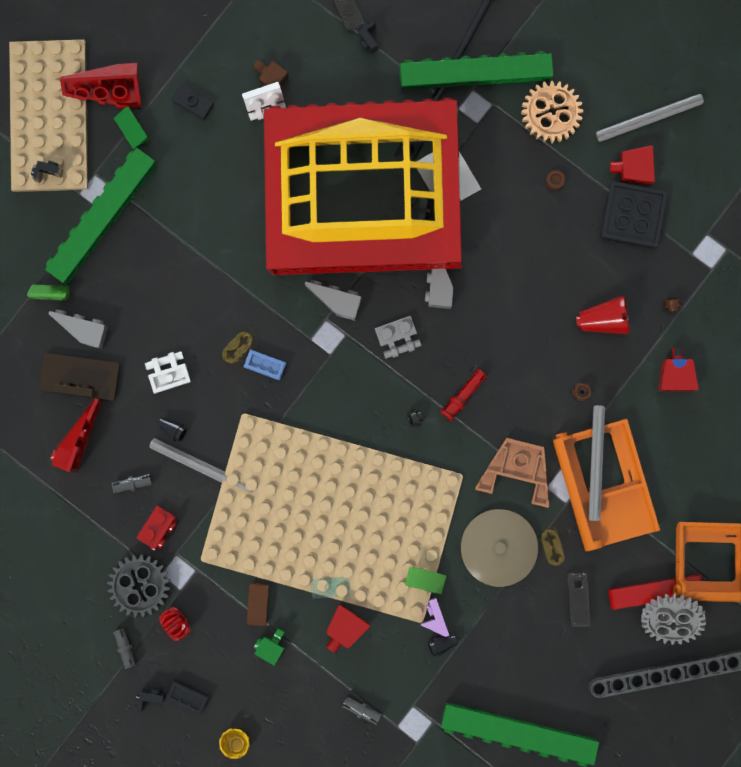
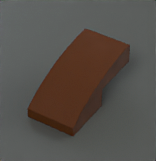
[247,583,269,626]

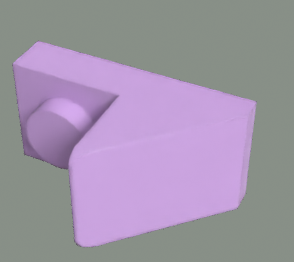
[420,597,449,637]

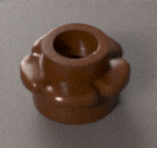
[663,298,683,311]
[572,383,592,401]

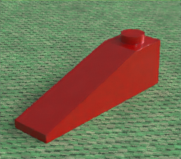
[60,63,141,109]
[51,398,102,473]

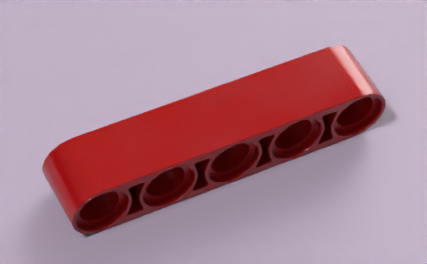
[608,574,702,609]

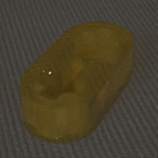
[222,332,253,364]
[540,529,564,566]

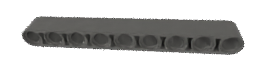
[588,650,741,698]

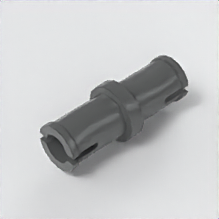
[111,473,152,494]
[113,628,136,669]
[342,696,382,725]

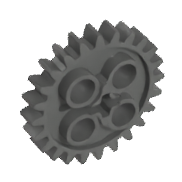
[107,554,171,618]

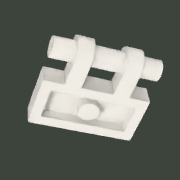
[242,82,286,121]
[145,351,191,394]

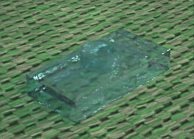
[310,577,350,599]

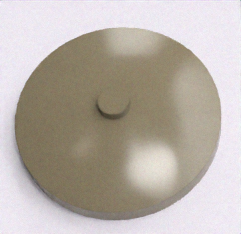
[461,509,538,587]

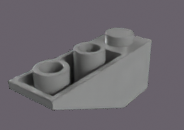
[425,269,453,309]
[305,280,361,321]
[49,309,108,349]

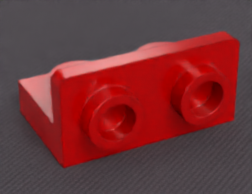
[136,505,177,551]

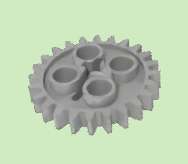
[641,594,706,645]

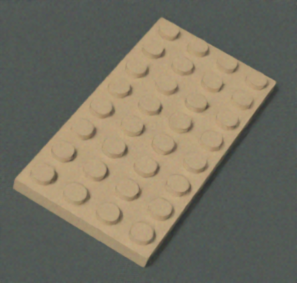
[9,40,88,192]

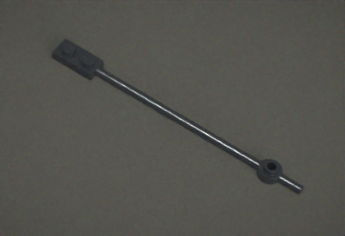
[393,0,492,162]

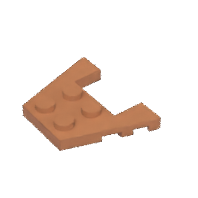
[475,438,549,508]

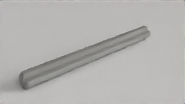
[596,94,704,142]
[589,405,605,521]
[149,438,253,493]

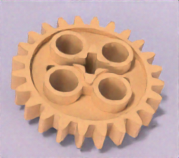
[521,81,583,143]

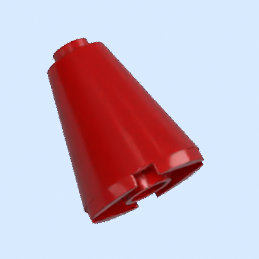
[576,296,630,334]

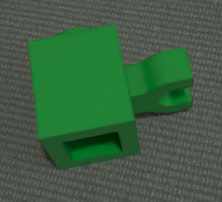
[254,628,285,666]

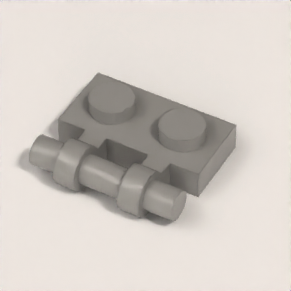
[375,316,421,359]

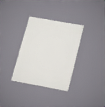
[416,152,481,201]

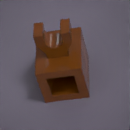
[253,60,289,88]

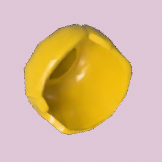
[219,728,250,759]

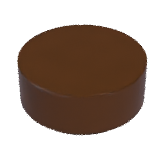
[546,170,565,190]

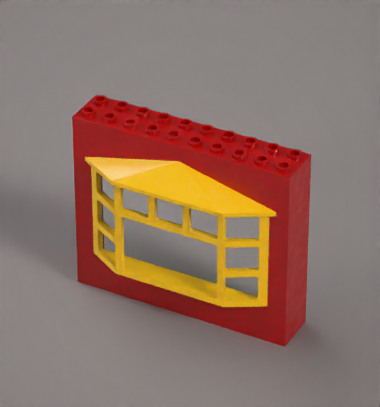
[264,98,462,275]

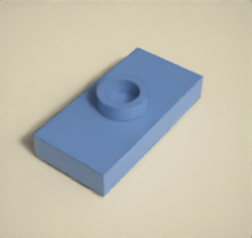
[244,349,286,381]

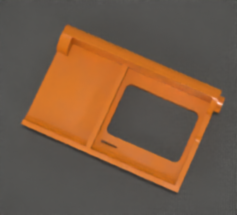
[553,419,660,552]
[673,522,741,602]

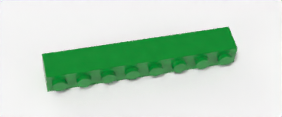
[399,51,553,90]
[45,148,157,285]
[440,702,599,767]

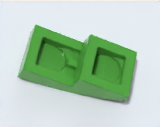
[405,566,446,594]

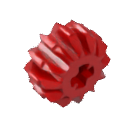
[159,607,191,641]

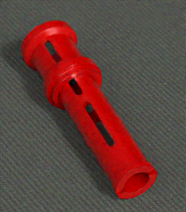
[439,369,487,422]

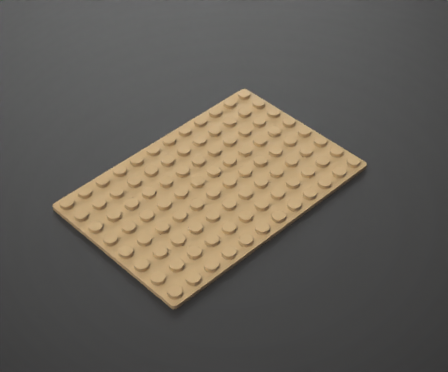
[201,414,463,623]

